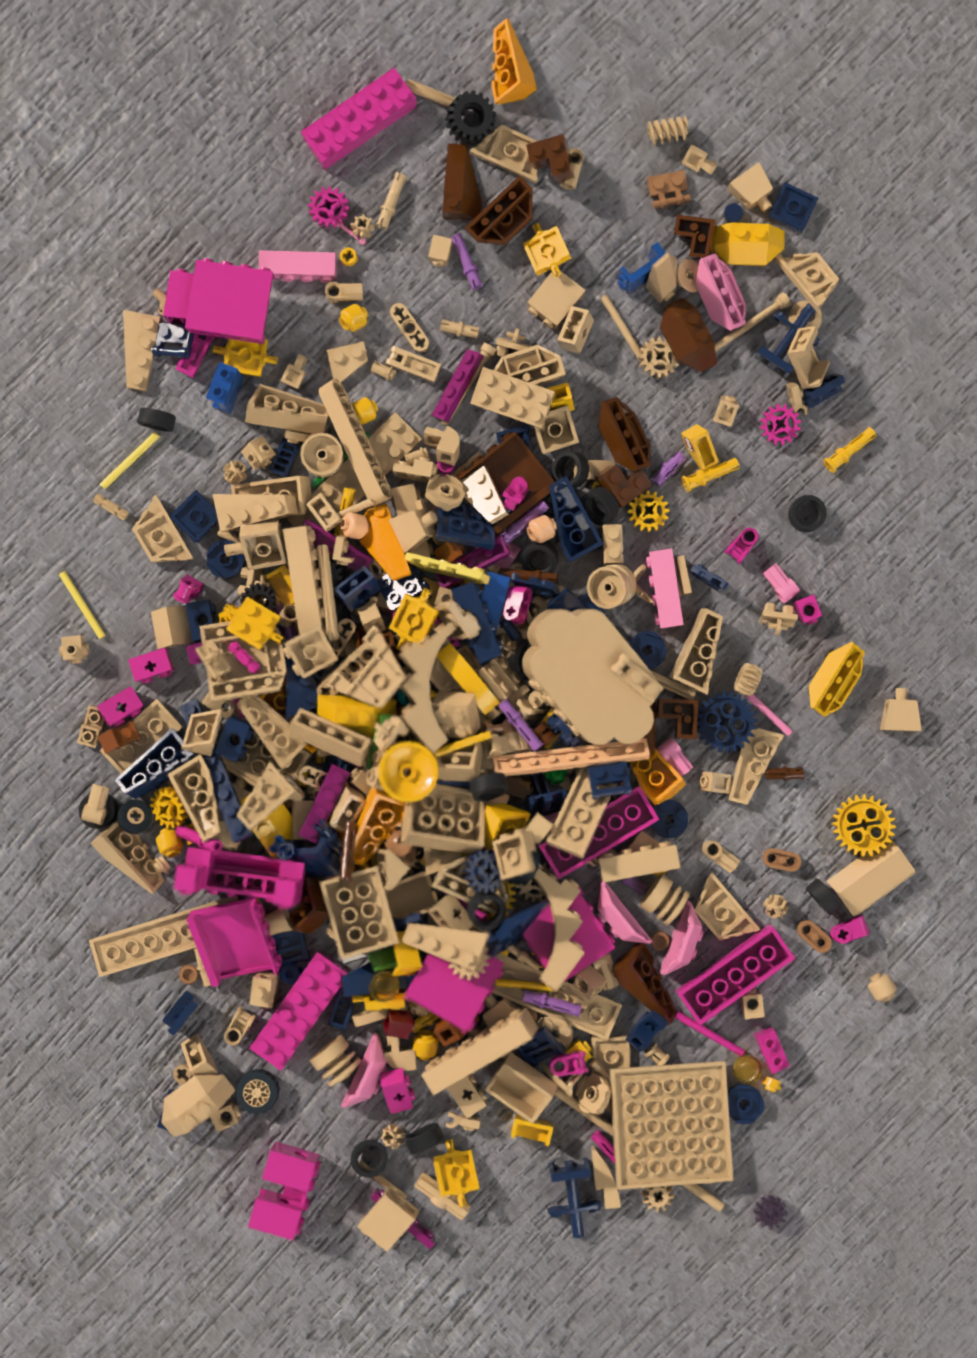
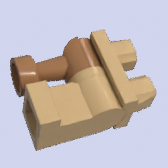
[480,718,532,759]

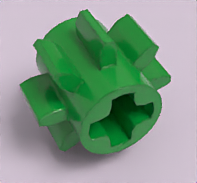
[544,769,568,785]

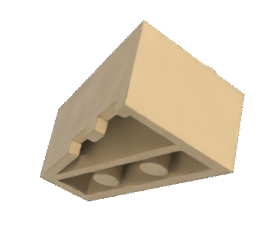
[432,741,484,782]

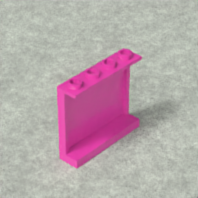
[185,258,275,344]
[522,886,615,982]
[186,897,282,987]
[403,952,504,1034]

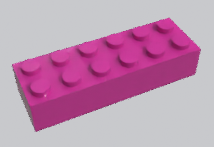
[301,68,417,170]
[539,786,660,879]
[675,924,795,1026]
[249,949,351,1071]

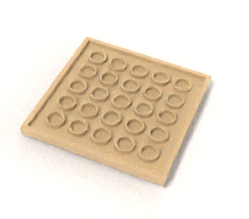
[610,1061,733,1190]

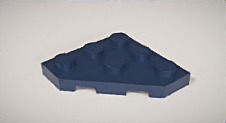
[436,491,495,550]

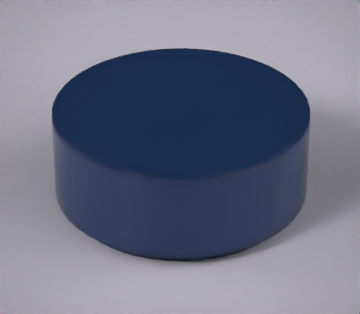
[723,203,743,223]

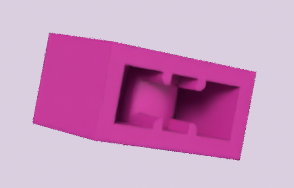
[128,648,175,684]
[97,686,143,728]
[753,1026,790,1074]
[380,1068,415,1114]

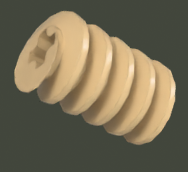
[647,116,688,145]

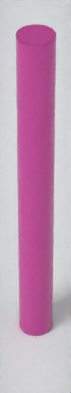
[675,1011,745,1057]

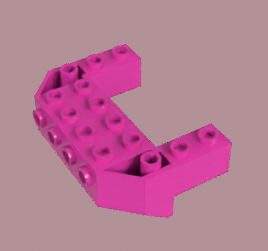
[174,847,305,909]

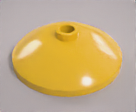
[378,742,438,802]

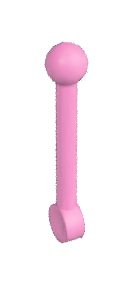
[336,222,366,245]

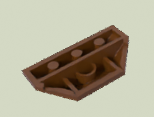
[465,175,533,245]
[660,298,717,373]
[599,397,651,472]

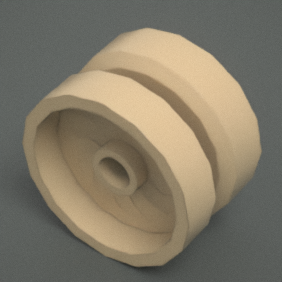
[300,433,344,478]
[587,563,636,609]

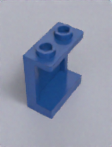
[617,242,666,294]
[206,362,244,414]

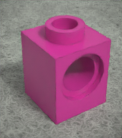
[793,595,822,625]

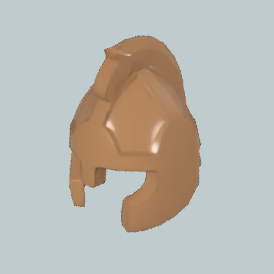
[381,829,419,866]

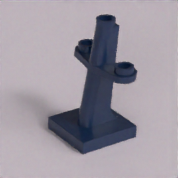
[754,303,820,379]
[524,750,568,819]
[547,1158,602,1238]

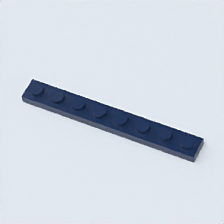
[179,699,253,843]

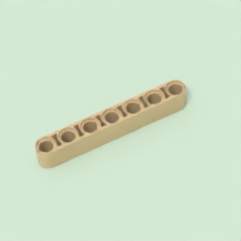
[319,378,393,507]

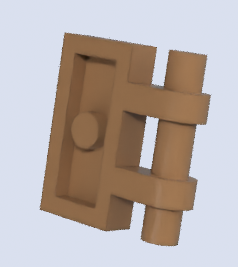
[647,170,691,210]

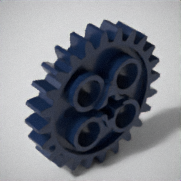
[697,691,758,753]

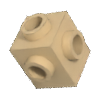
[241,436,276,470]
[59,635,89,664]

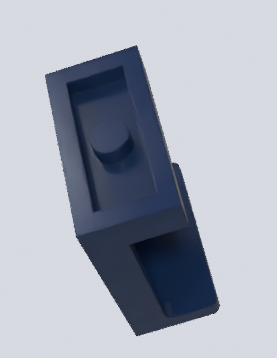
[285,838,342,877]

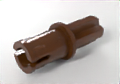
[765,766,804,781]

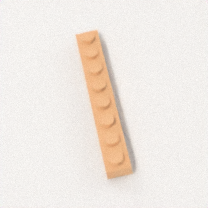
[492,738,650,776]

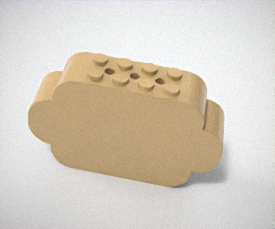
[522,609,658,745]

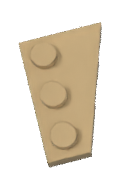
[237,762,296,831]

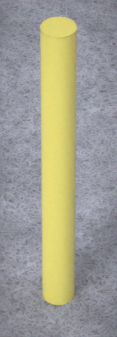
[100,432,160,489]
[59,571,106,639]

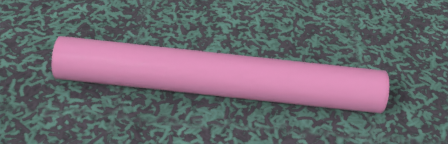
[746,694,793,736]

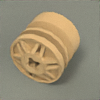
[639,873,690,926]
[309,1034,362,1087]

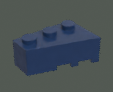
[283,658,318,723]

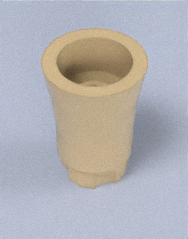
[264,908,293,936]

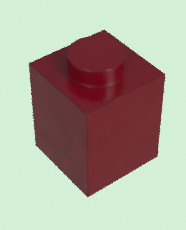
[383,1008,415,1039]

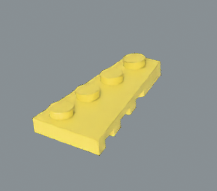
[405,552,490,585]

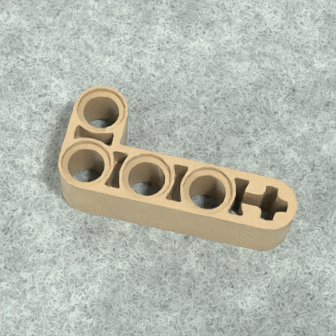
[317,642,377,695]

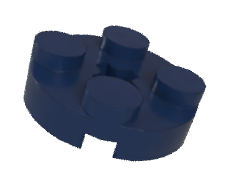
[207,540,246,579]
[629,631,667,669]
[547,713,579,748]
[651,800,688,838]
[728,1084,764,1124]

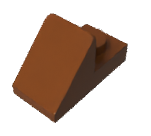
[98,721,141,754]

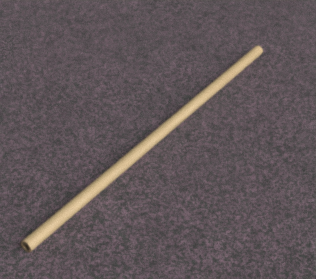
[468,1026,725,1212]

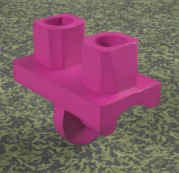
[502,476,529,510]

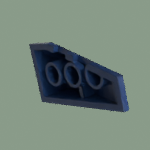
[549,476,603,562]
[487,900,549,960]
[341,962,422,997]

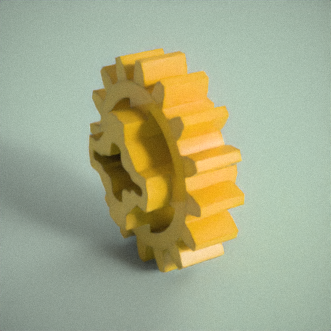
[627,490,669,533]
[150,786,188,828]

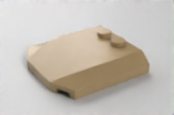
[200,621,287,703]

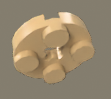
[425,474,465,511]
[537,1014,574,1050]
[576,1074,612,1115]

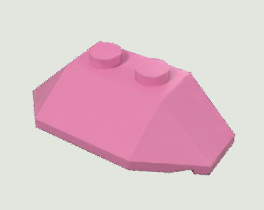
[695,254,746,331]
[597,880,652,944]
[659,900,704,975]
[341,1032,389,1108]

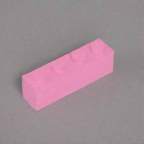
[258,250,337,283]
[646,549,683,629]

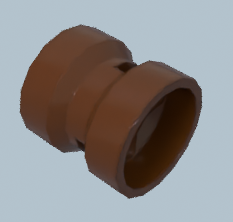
[532,721,557,748]

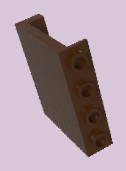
[457,432,555,535]

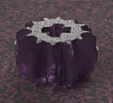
[753,1195,787,1230]

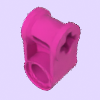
[724,528,758,565]
[173,574,204,604]
[503,586,532,625]
[830,915,870,944]
[549,1051,588,1076]

